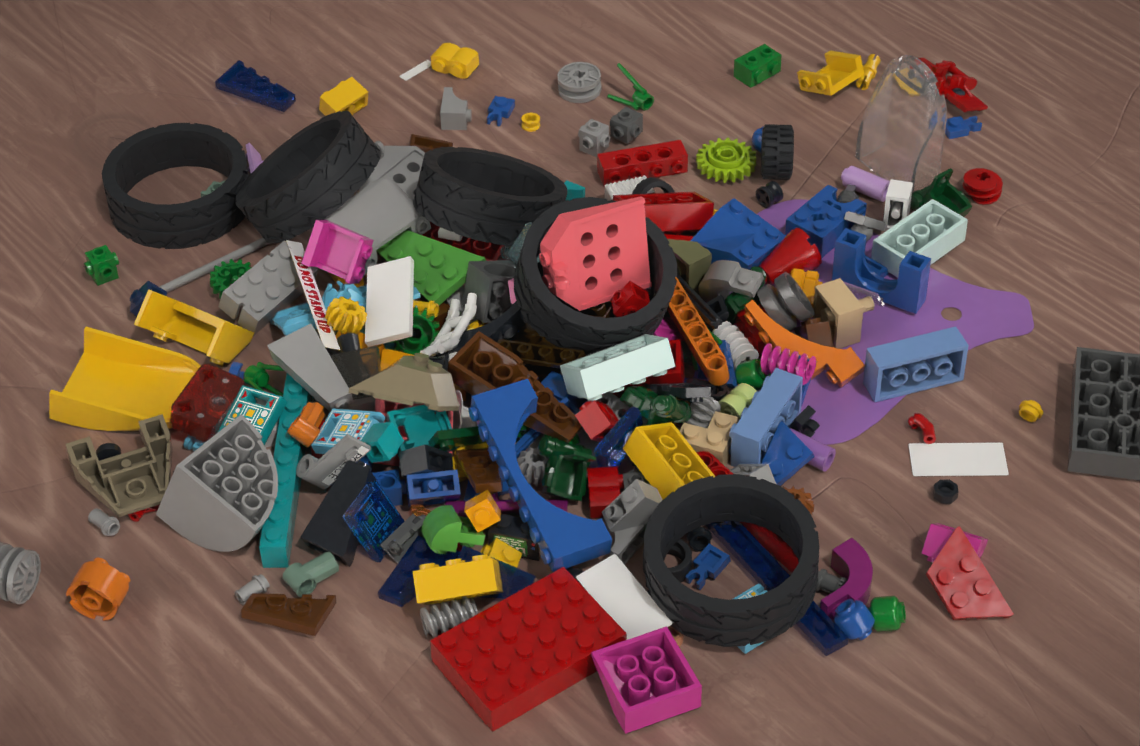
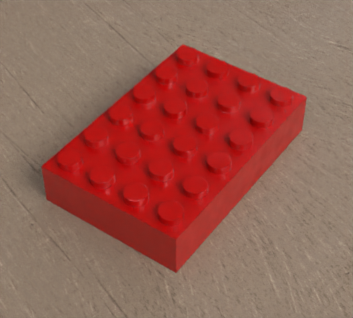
[430,567,627,732]

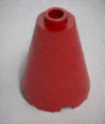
[758,228,822,285]

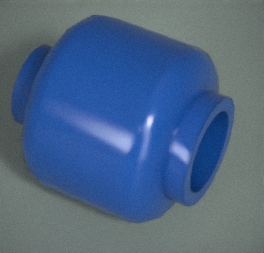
[834,599,875,640]

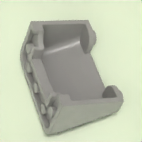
[324,177,431,275]

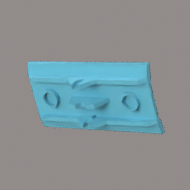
[270,281,421,336]

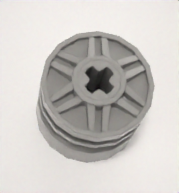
[0,542,41,604]

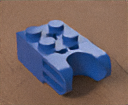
[785,185,867,258]

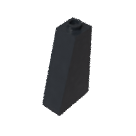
[300,460,377,567]

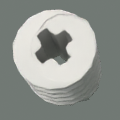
[712,321,759,370]

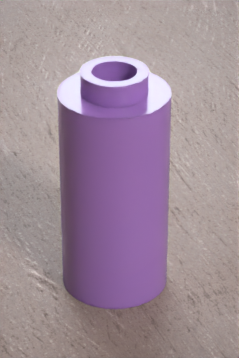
[790,428,836,472]

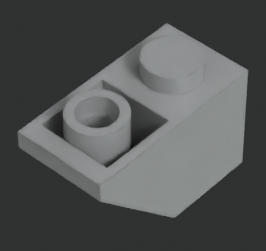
[602,479,662,532]

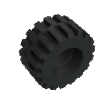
[761,124,794,180]

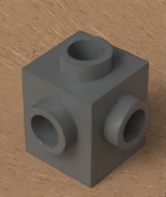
[610,107,643,144]

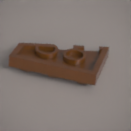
[456,448,503,494]
[241,593,336,636]

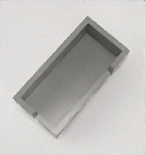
[218,241,319,335]

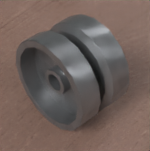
[757,272,814,331]

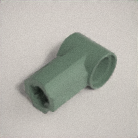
[283,551,339,597]

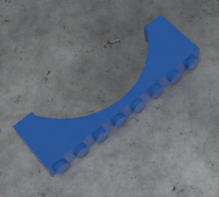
[468,379,613,573]

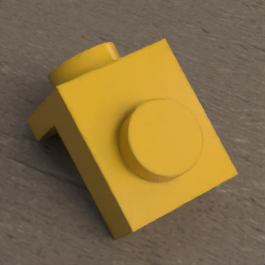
[479,538,523,577]

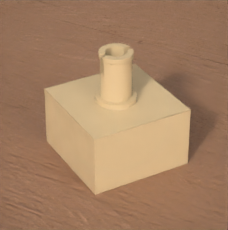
[812,278,875,349]

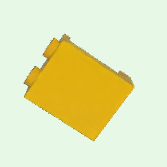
[797,51,864,96]

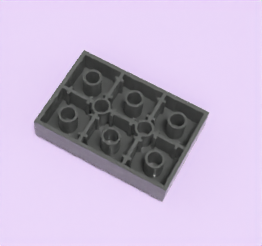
[1068,347,1140,480]

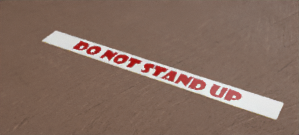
[286,240,340,350]

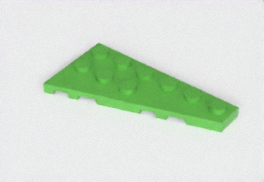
[376,230,486,305]

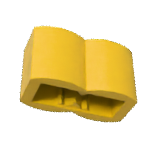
[430,43,479,79]

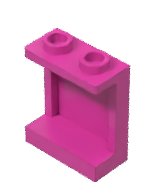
[302,220,374,284]

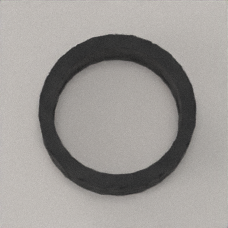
[235,111,381,244]
[102,123,249,249]
[413,147,568,247]
[514,197,677,356]
[644,474,820,647]

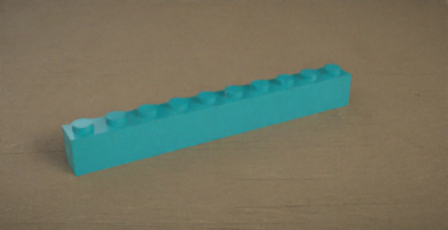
[259,373,313,568]

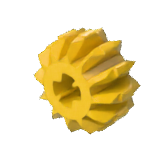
[325,296,367,334]

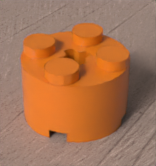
[66,557,130,620]

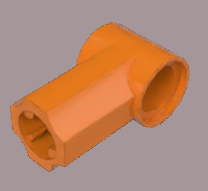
[287,402,325,448]

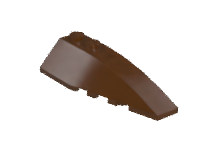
[448,331,582,443]

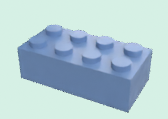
[863,326,969,402]
[729,368,803,467]

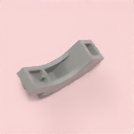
[698,260,764,302]

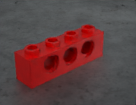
[597,140,688,187]

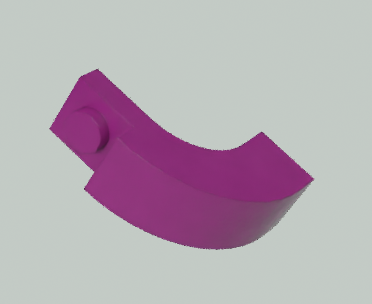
[819,538,873,624]

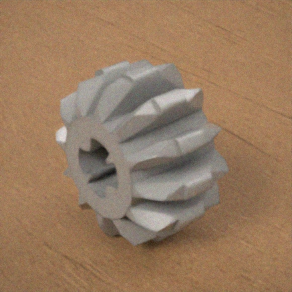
[686,397,721,428]
[517,446,547,487]

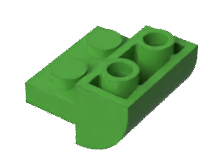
[421,505,485,554]

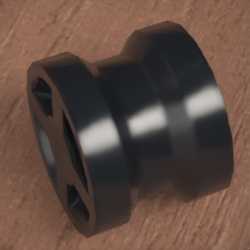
[756,181,783,208]

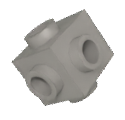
[578,119,610,157]

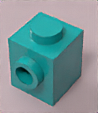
[361,421,404,463]

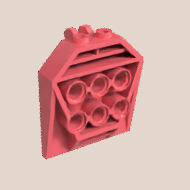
[539,197,652,311]

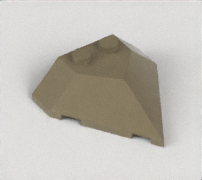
[348,353,459,411]

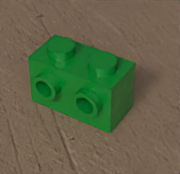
[734,44,782,88]

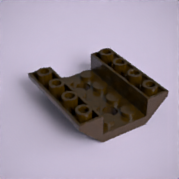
[497,297,614,369]

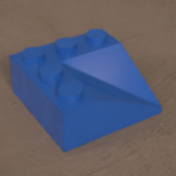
[690,198,786,270]

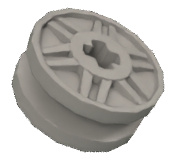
[557,62,602,103]

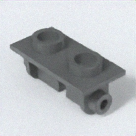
[380,514,426,564]

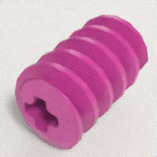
[761,343,816,385]

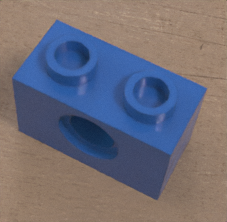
[406,470,461,507]

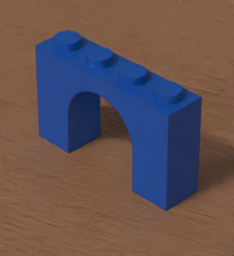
[832,228,931,314]

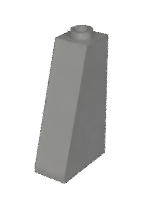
[267,324,354,412]

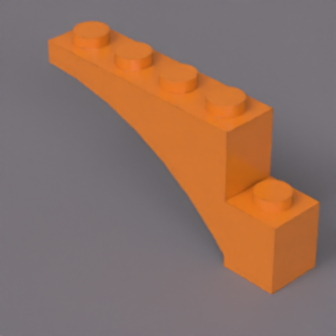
[744,300,865,388]

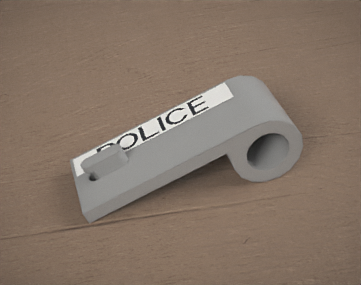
[296,434,371,489]

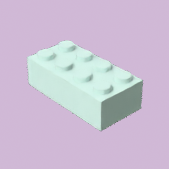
[871,199,968,278]
[560,334,675,401]

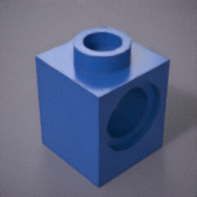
[371,469,407,509]

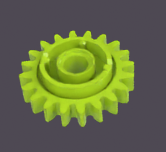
[696,138,757,183]

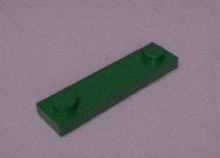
[428,425,530,451]

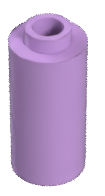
[841,166,890,202]

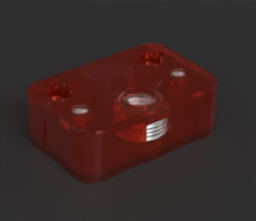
[170,364,244,442]

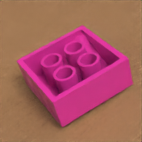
[591,626,702,734]

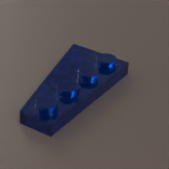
[215,60,296,112]

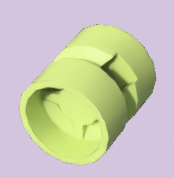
[719,383,756,420]

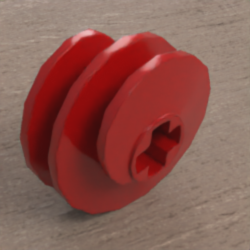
[962,168,1003,205]

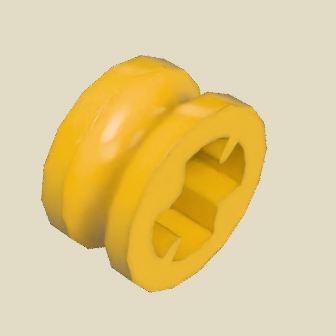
[521,113,540,132]

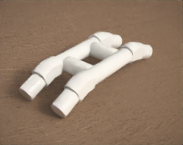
[420,293,477,357]

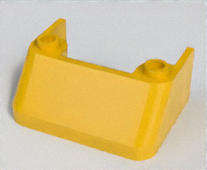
[134,289,254,366]

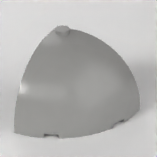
[156,414,278,552]

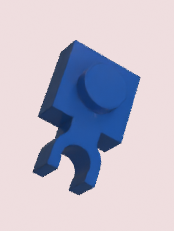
[487,96,515,126]
[941,116,982,139]
[685,544,731,590]

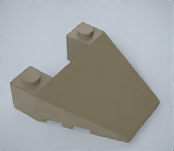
[65,414,173,517]

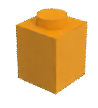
[465,490,501,533]

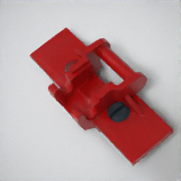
[902,58,988,112]

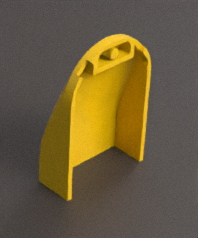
[49,327,210,431]

